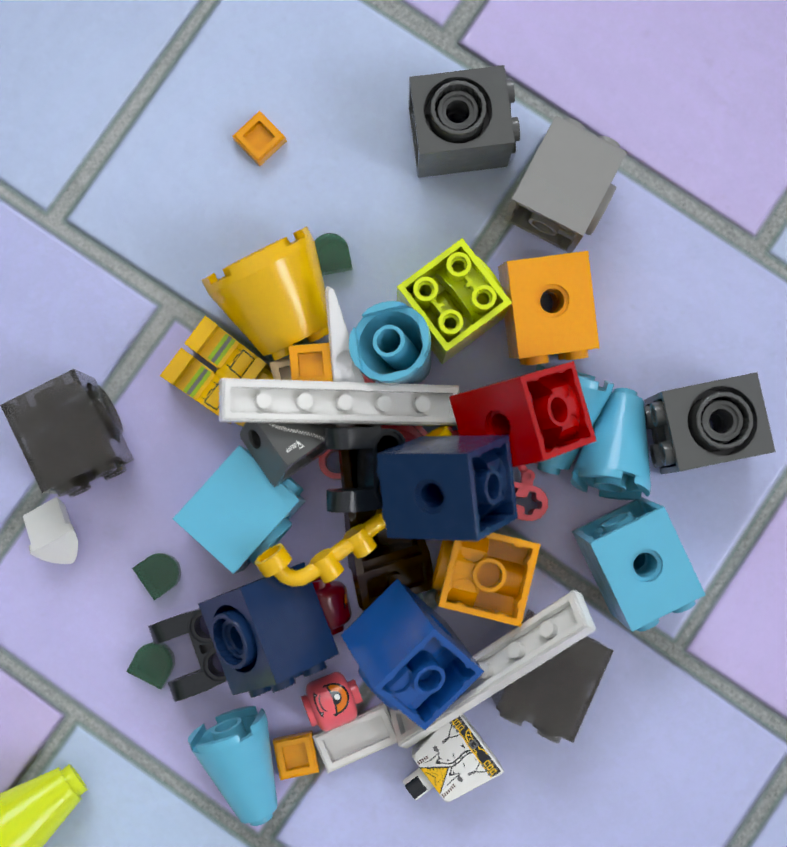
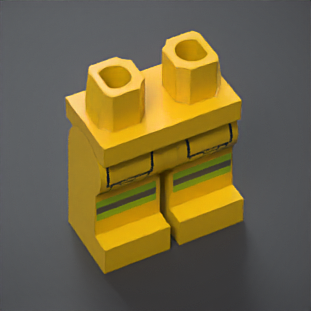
[160,315,274,427]

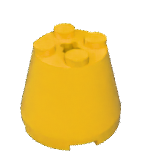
[201,226,329,361]

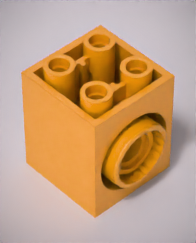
[498,251,600,366]
[432,533,540,627]

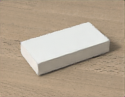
[312,703,397,773]

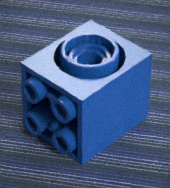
[341,578,484,730]

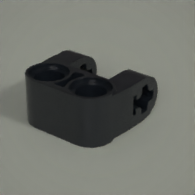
[324,426,406,513]
[148,608,227,702]

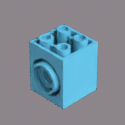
[173,445,306,574]
[572,497,706,632]

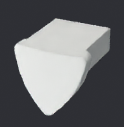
[23,497,78,564]

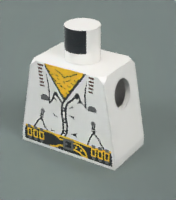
[402,714,504,802]

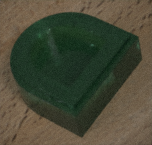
[315,233,353,275]
[132,553,181,600]
[126,642,175,690]

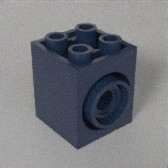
[377,435,518,541]
[198,562,339,698]

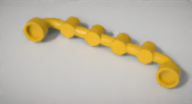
[255,426,453,587]

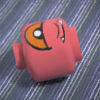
[301,672,363,732]

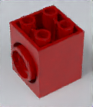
[449,361,596,467]

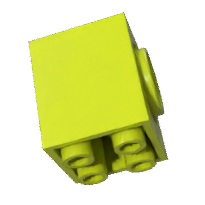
[397,238,512,365]

